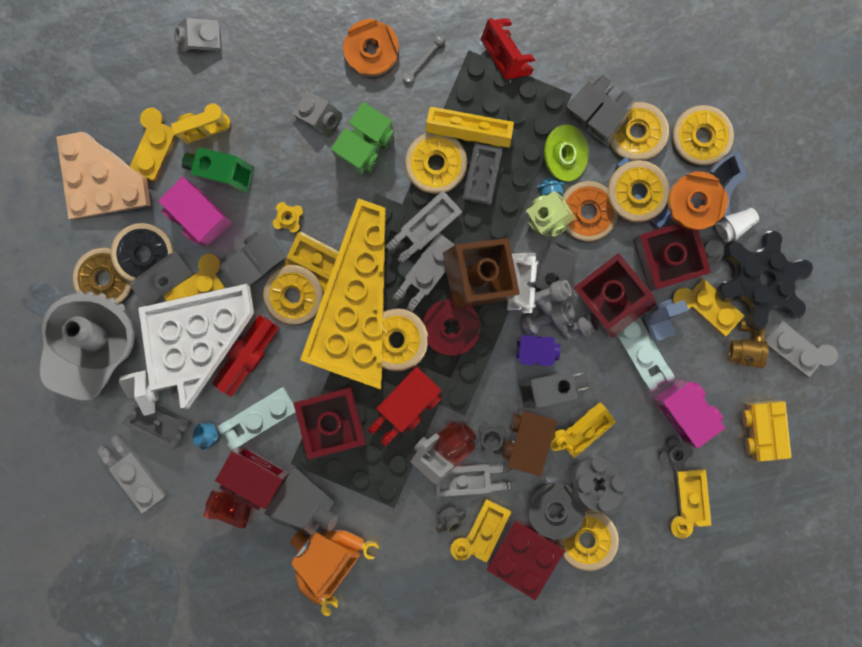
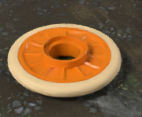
[562,181,619,242]

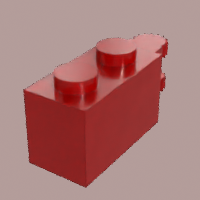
[367,366,442,447]

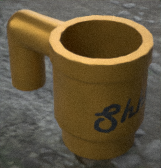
[728,320,768,369]

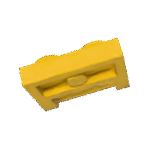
[171,103,231,144]

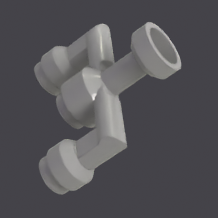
[521,280,599,340]

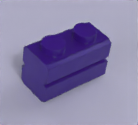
[515,335,560,366]

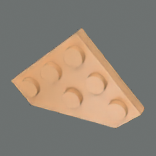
[56,132,151,220]

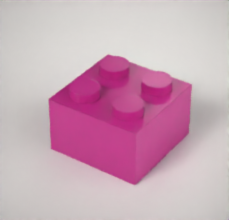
[158,176,233,247]
[653,379,725,449]

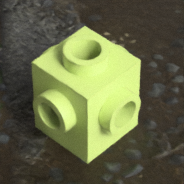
[526,191,576,237]

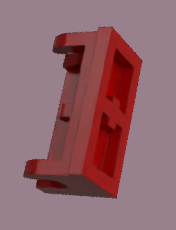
[480,18,535,80]

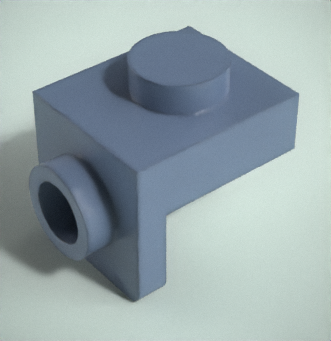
[643,299,689,342]

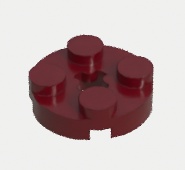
[423,299,480,356]

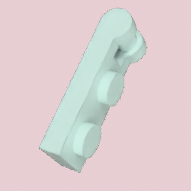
[616,317,675,393]
[216,387,295,451]

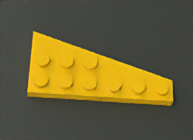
[300,198,386,389]

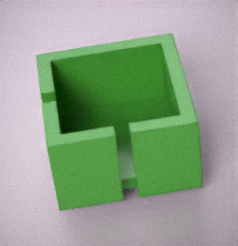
[331,102,395,177]

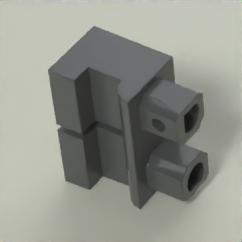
[566,75,634,146]

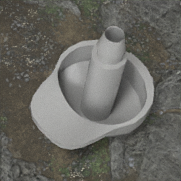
[40,291,135,401]

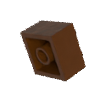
[443,238,520,309]
[501,408,557,477]

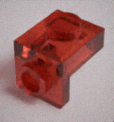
[204,490,252,528]

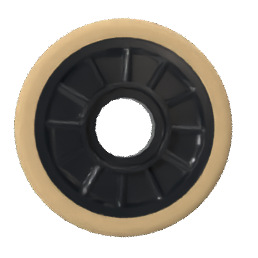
[111,223,173,282]

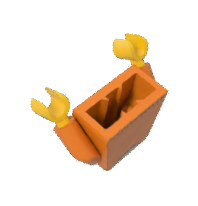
[290,529,379,616]

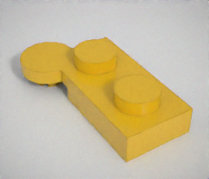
[130,108,177,182]
[163,254,226,302]
[672,278,744,337]
[550,402,616,458]
[670,468,712,539]
[450,498,511,562]

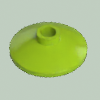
[544,125,589,181]

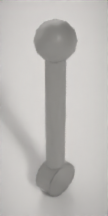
[403,36,445,83]

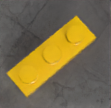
[425,106,514,148]

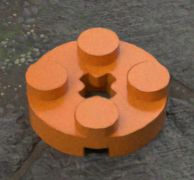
[343,19,399,77]
[668,172,728,230]

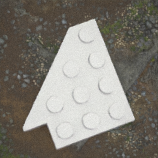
[139,284,254,410]

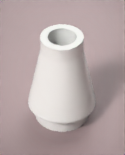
[715,208,759,243]

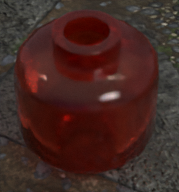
[435,422,476,464]

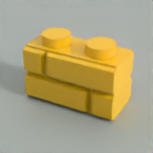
[742,400,792,461]

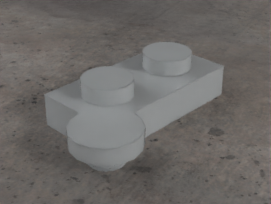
[765,321,838,377]

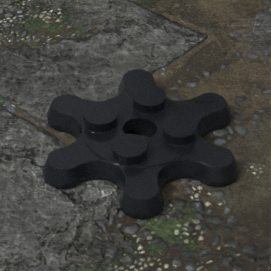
[716,230,813,331]

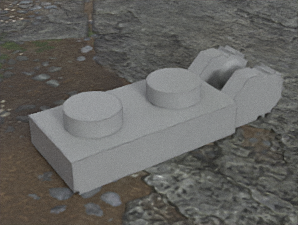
[385,191,462,264]
[393,233,455,312]
[97,436,166,514]
[434,464,513,497]

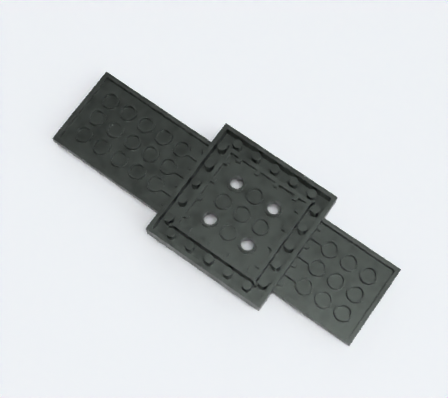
[291,50,572,508]

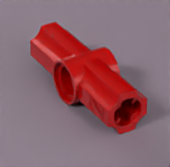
[212,314,280,397]

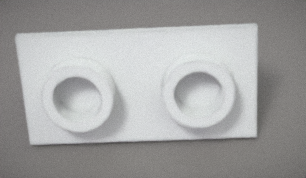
[507,253,539,313]

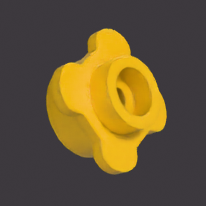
[273,202,303,233]

